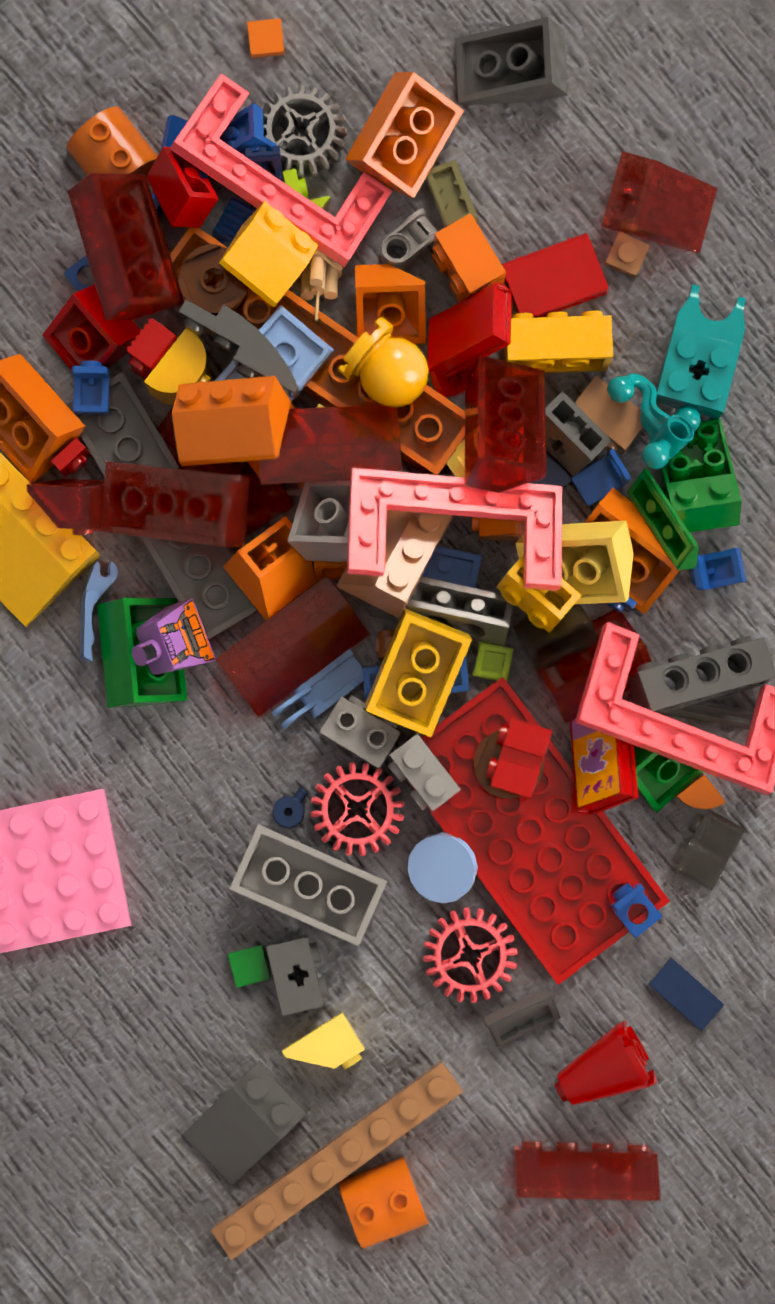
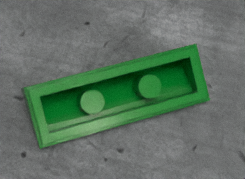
[627,469,699,570]

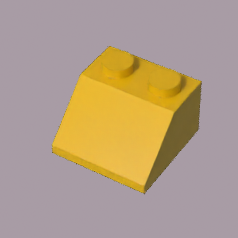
[219,201,319,307]

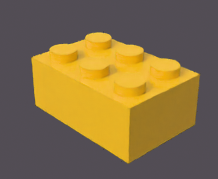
[504,311,613,374]
[365,608,472,737]

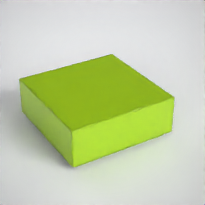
[473,642,513,681]

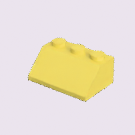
[515,521,633,604]

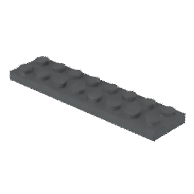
[67,372,259,641]

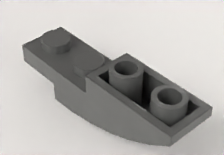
[179,300,299,399]

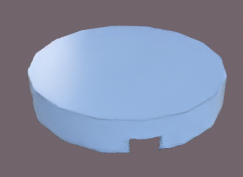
[408,832,478,903]

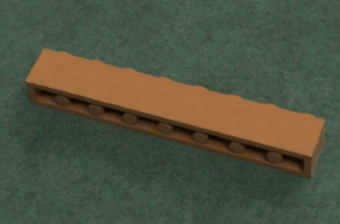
[211,1059,463,1260]

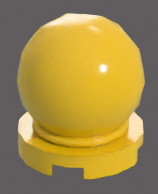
[338,317,428,408]

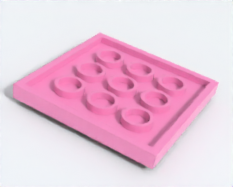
[0,789,132,953]

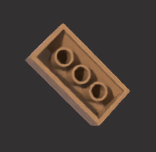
[337,474,454,618]

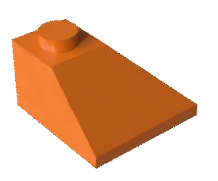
[355,264,426,344]

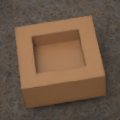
[604,232,650,279]

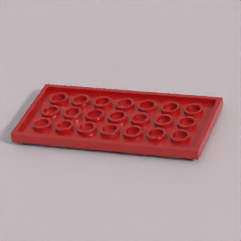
[392,677,670,985]

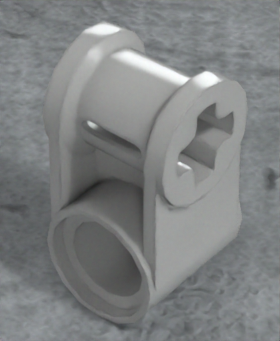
[380,208,438,270]

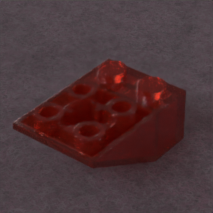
[601,151,718,254]

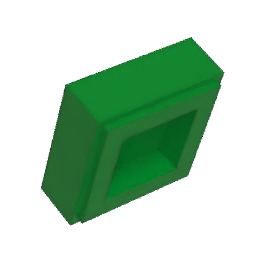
[228,945,271,988]

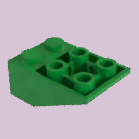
[659,419,742,532]

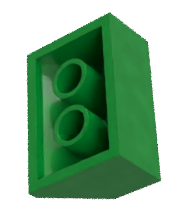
[97,598,187,708]

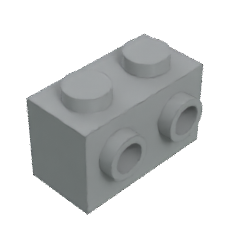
[320,695,401,769]
[388,734,461,812]

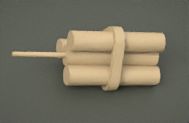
[299,249,342,322]

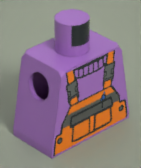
[132,598,216,675]

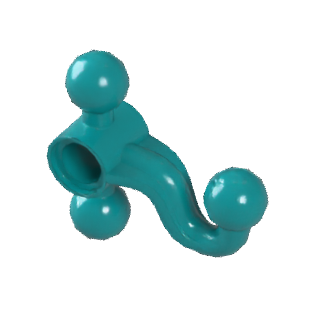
[607,373,701,469]

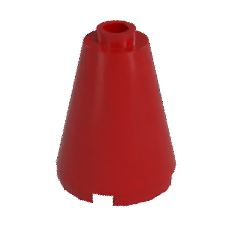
[554,1020,657,1105]

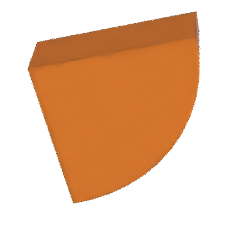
[676,775,726,809]

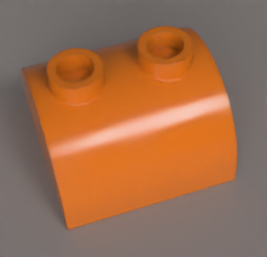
[66,106,158,203]
[338,1156,429,1249]

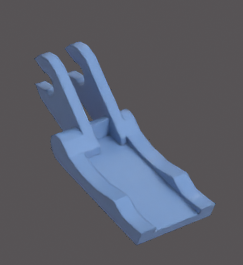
[79,560,118,663]
[272,648,363,729]

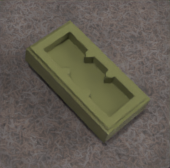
[426,159,479,227]

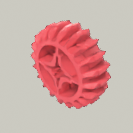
[310,762,404,856]
[423,908,518,1003]

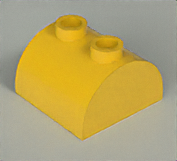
[144,328,212,406]

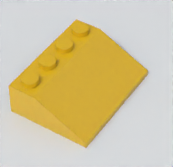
[0,453,101,627]

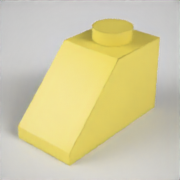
[282,1012,365,1069]

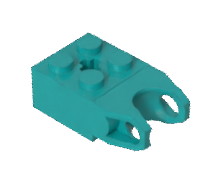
[656,284,746,419]

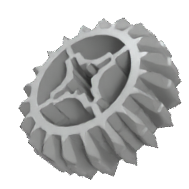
[263,85,347,179]

